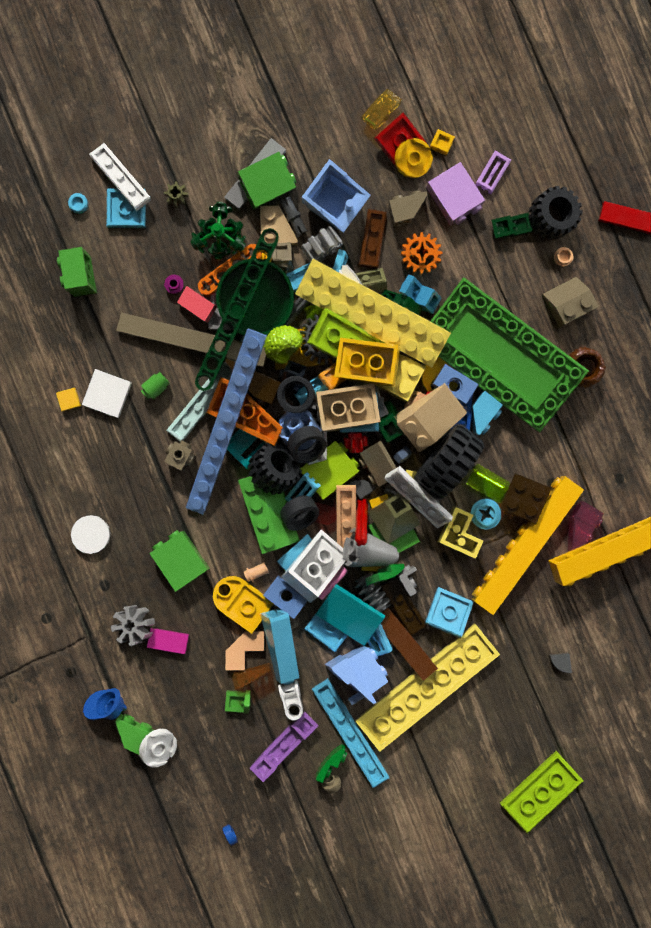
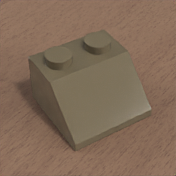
[542,277,599,328]
[358,441,396,487]

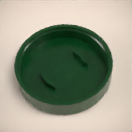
[216,258,294,336]

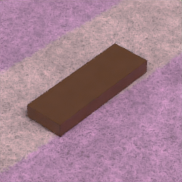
[359,209,387,269]

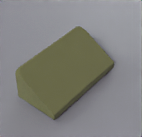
[355,268,387,293]

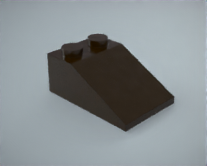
[224,358,281,406]

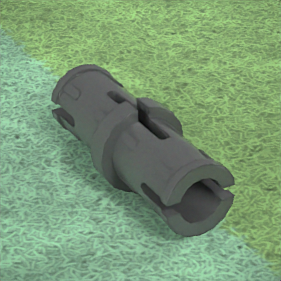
[280,196,308,237]

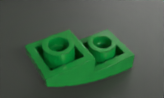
[315,744,347,783]

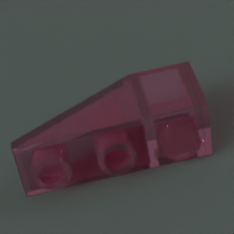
[567,501,604,552]

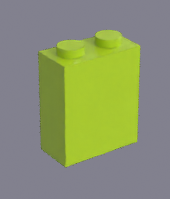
[300,441,360,499]

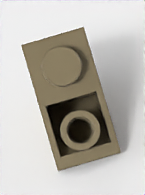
[388,191,427,228]

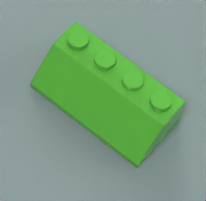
[238,476,300,554]

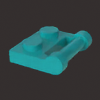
[227,429,268,470]

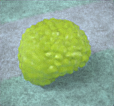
[263,325,303,364]

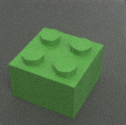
[57,247,97,297]

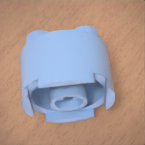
[279,410,321,450]

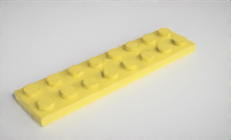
[295,259,451,368]
[355,624,500,752]

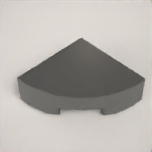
[350,480,376,499]
[549,653,572,673]

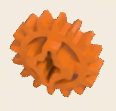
[400,232,442,275]

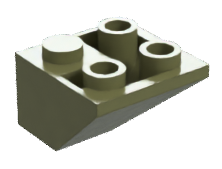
[367,492,420,544]

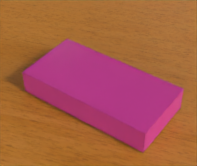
[147,628,189,654]

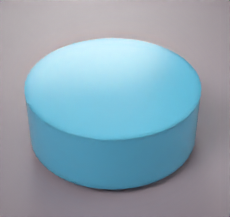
[68,193,89,214]

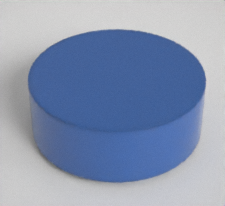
[223,824,238,846]

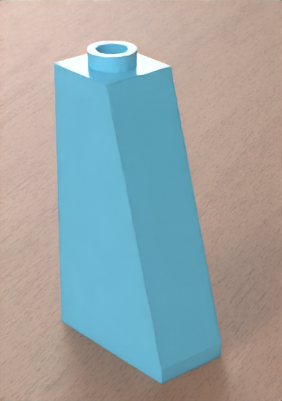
[260,608,299,685]

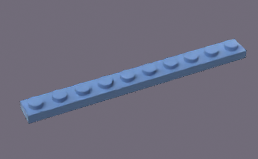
[186,328,267,515]

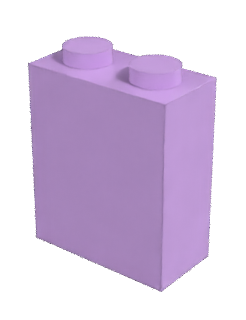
[426,162,485,226]

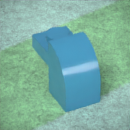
[399,274,442,314]

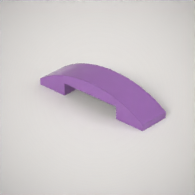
[250,712,318,782]

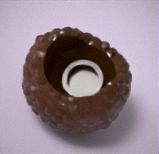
[569,347,606,389]

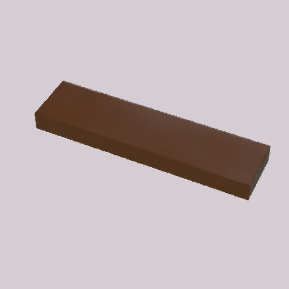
[381,608,438,681]

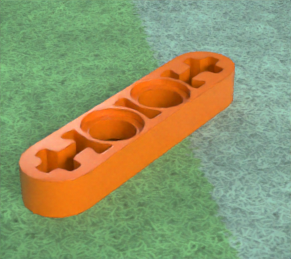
[198,244,262,297]

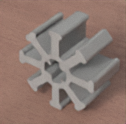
[301,226,343,263]
[111,605,155,646]

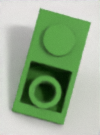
[115,714,154,755]

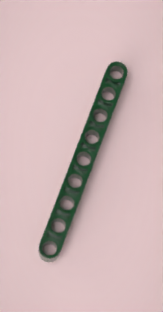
[195,228,279,391]

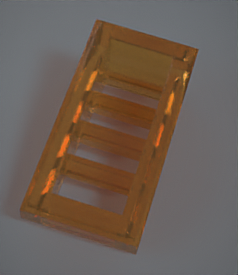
[232,663,271,691]

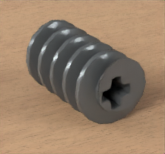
[354,571,391,612]

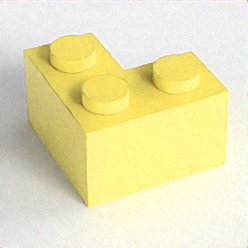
[437,507,483,559]

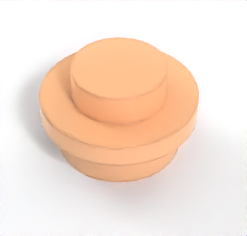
[554,247,573,267]

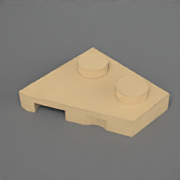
[260,206,298,245]

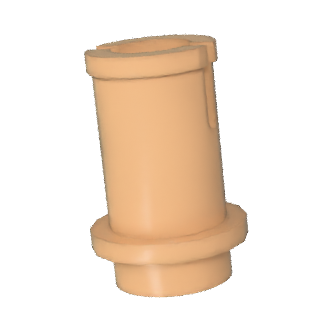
[244,562,269,582]

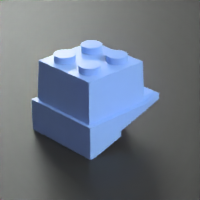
[302,159,371,233]
[325,645,388,705]

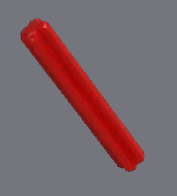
[355,499,368,547]

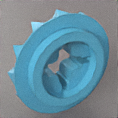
[470,499,501,529]

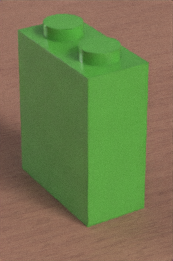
[236,152,297,209]
[149,530,210,592]

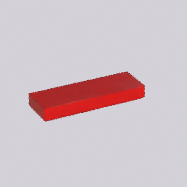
[598,201,651,234]

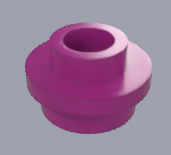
[164,275,184,294]

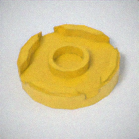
[395,138,433,178]

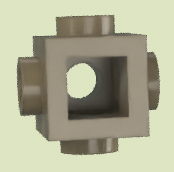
[164,440,195,471]

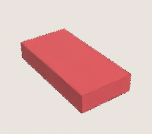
[177,286,217,323]

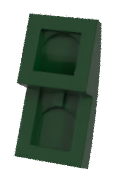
[491,212,533,239]

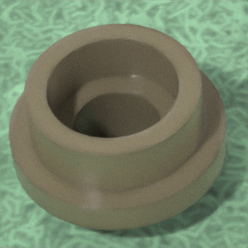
[322,775,341,794]

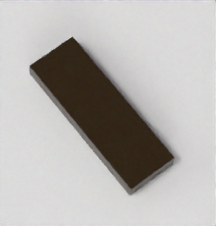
[381,576,427,636]

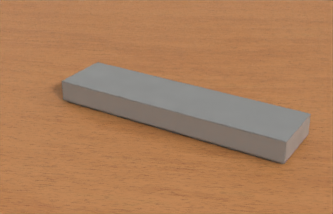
[224,138,286,210]

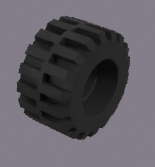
[528,186,583,240]
[248,441,302,495]

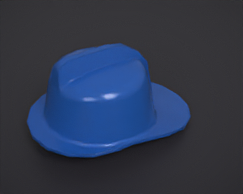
[83,688,127,720]

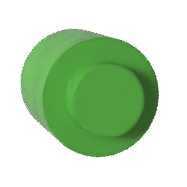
[141,372,170,400]

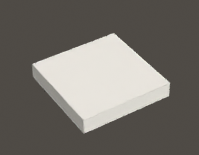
[82,369,132,418]

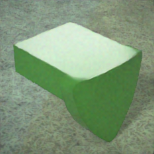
[225,690,251,714]

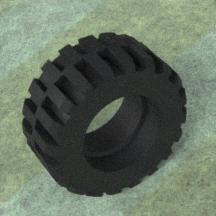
[414,424,484,500]

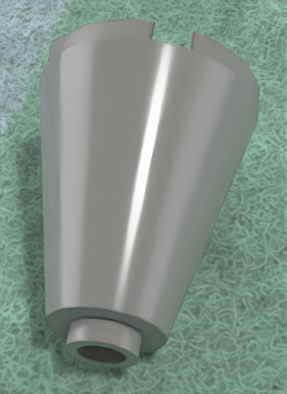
[343,528,399,567]

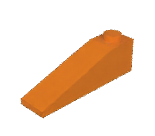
[206,377,283,446]

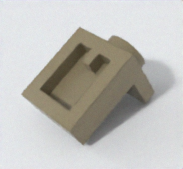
[272,242,293,273]

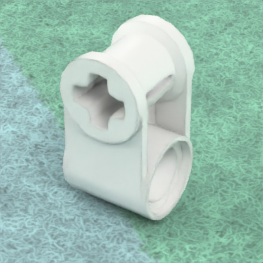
[278,680,303,720]

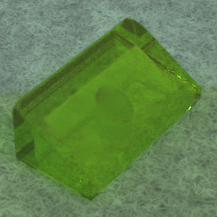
[466,464,510,502]

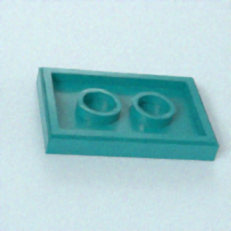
[316,584,385,646]

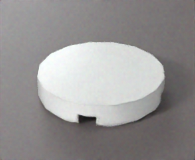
[71,515,111,554]
[139,729,177,767]

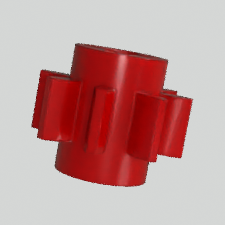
[344,432,368,453]

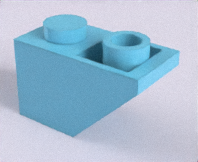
[471,391,503,436]

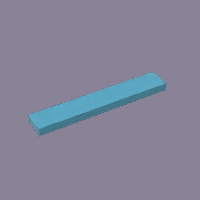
[312,678,389,788]

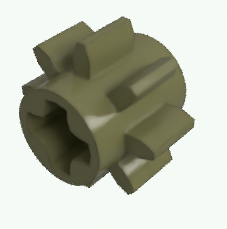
[164,181,189,208]

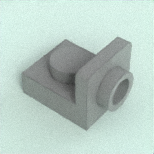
[397,565,417,597]

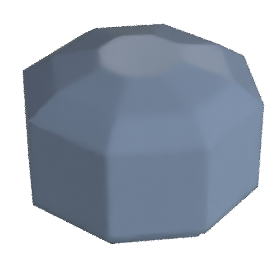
[393,446,412,463]

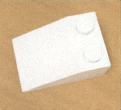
[281,530,346,603]

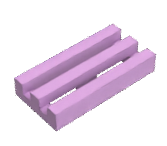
[475,151,511,194]

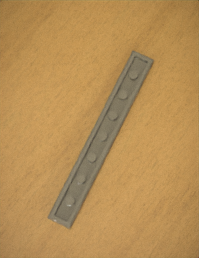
[116,312,267,368]

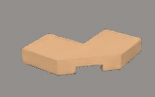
[225,631,264,670]

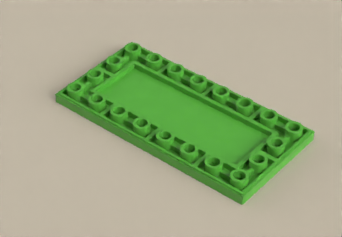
[430,277,589,433]

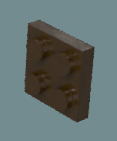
[500,473,552,524]

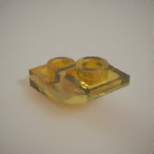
[361,89,402,130]

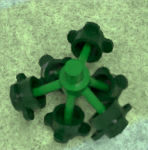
[190,201,246,260]

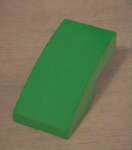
[365,564,405,586]

